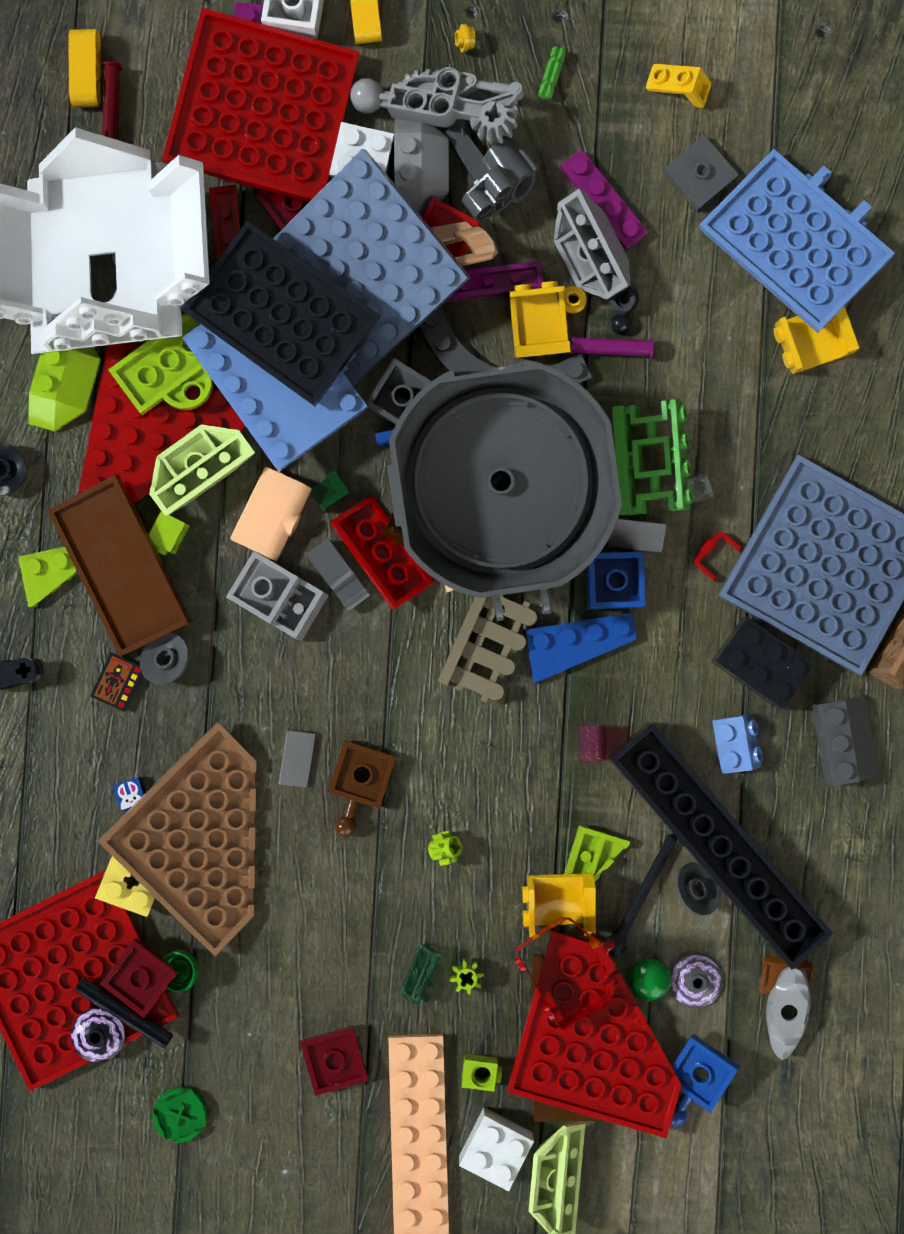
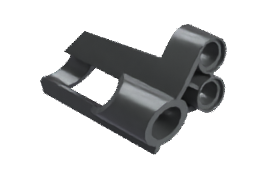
[446,89,539,221]

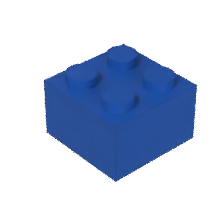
[586,552,645,610]

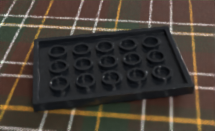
[182,221,381,407]

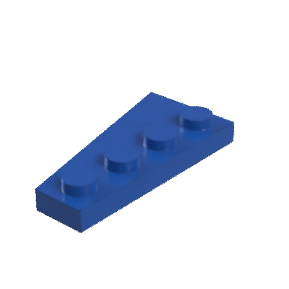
[525,613,636,683]

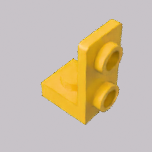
[646,64,712,108]

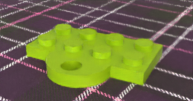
[109,313,213,415]

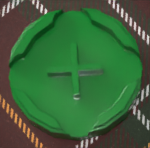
[152,1085,208,1143]

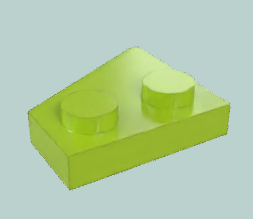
[18,547,78,608]
[564,825,630,882]

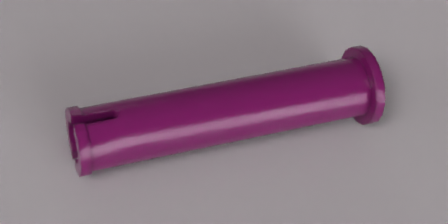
[571,337,653,359]

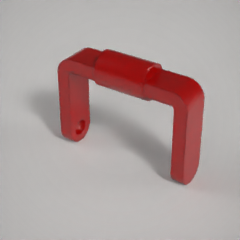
[693,532,743,582]

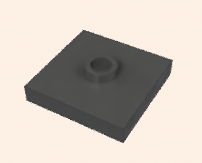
[662,135,739,211]

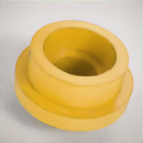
[455,24,475,53]
[564,286,587,314]

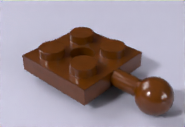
[328,740,396,837]

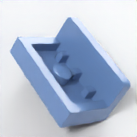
[712,714,763,774]

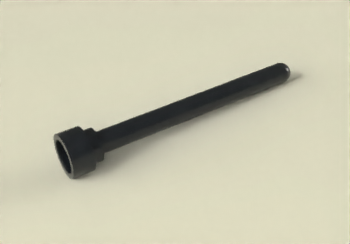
[605,834,677,956]

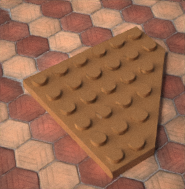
[98,723,256,956]

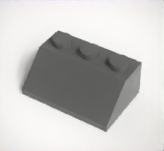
[365,358,432,425]
[811,695,880,786]

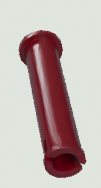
[101,61,123,140]

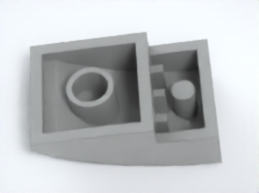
[226,551,329,642]

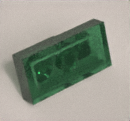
[399,943,441,1005]

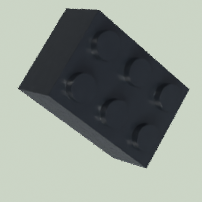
[711,617,815,709]

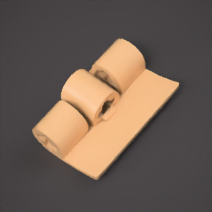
[230,467,312,562]

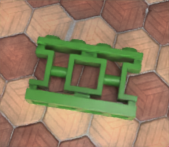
[612,399,693,517]

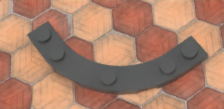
[419,307,592,384]

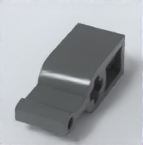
[306,538,370,612]

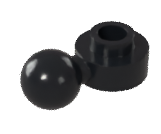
[610,285,639,335]

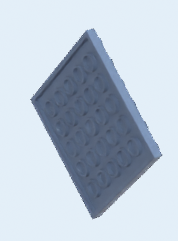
[273,149,471,386]
[718,455,904,676]

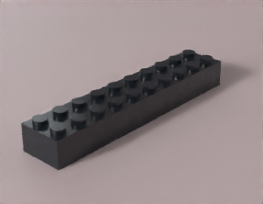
[607,722,834,970]

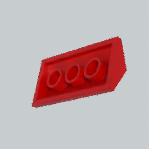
[330,495,435,610]

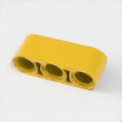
[350,0,382,44]
[69,29,101,107]

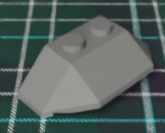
[394,118,449,217]
[554,189,630,299]

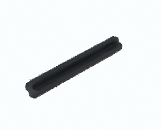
[75,978,173,1048]

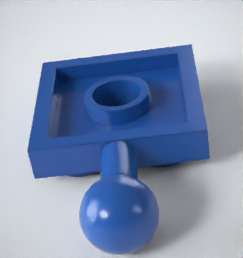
[671,1033,740,1127]

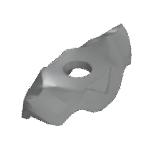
[766,967,811,1060]

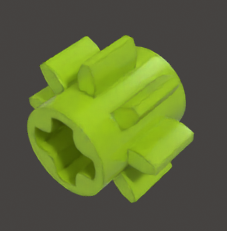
[428,830,462,866]
[450,959,484,995]

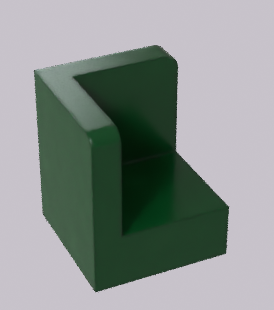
[311,470,351,513]

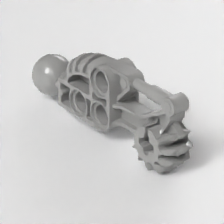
[350,67,524,144]

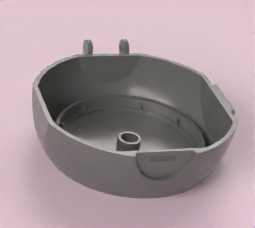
[387,360,622,621]

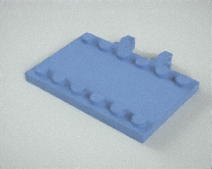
[699,149,895,333]
[182,324,368,472]

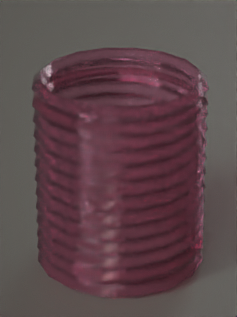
[577,725,607,761]

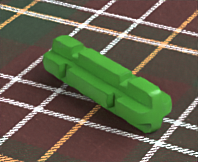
[538,46,566,100]

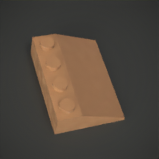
[867,609,904,689]

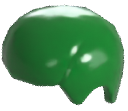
[162,950,200,993]
[628,958,672,1001]

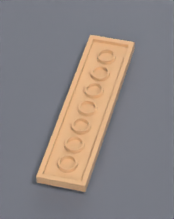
[388,1034,449,1234]

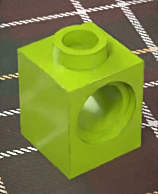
[149,511,190,556]
[461,1053,502,1092]

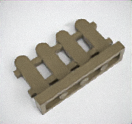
[438,595,537,703]

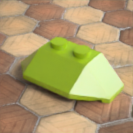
[29,347,101,432]

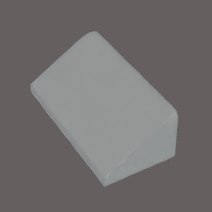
[608,519,666,553]
[279,730,316,788]

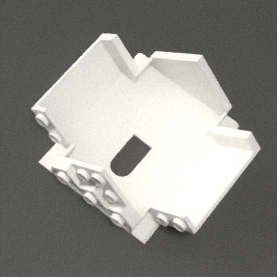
[0,127,209,354]

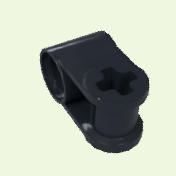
[0,658,44,690]

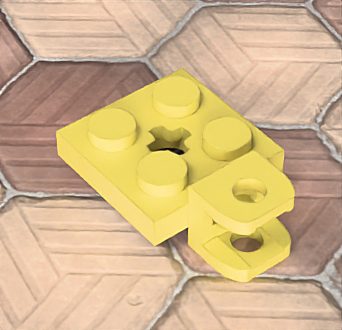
[95,856,155,917]

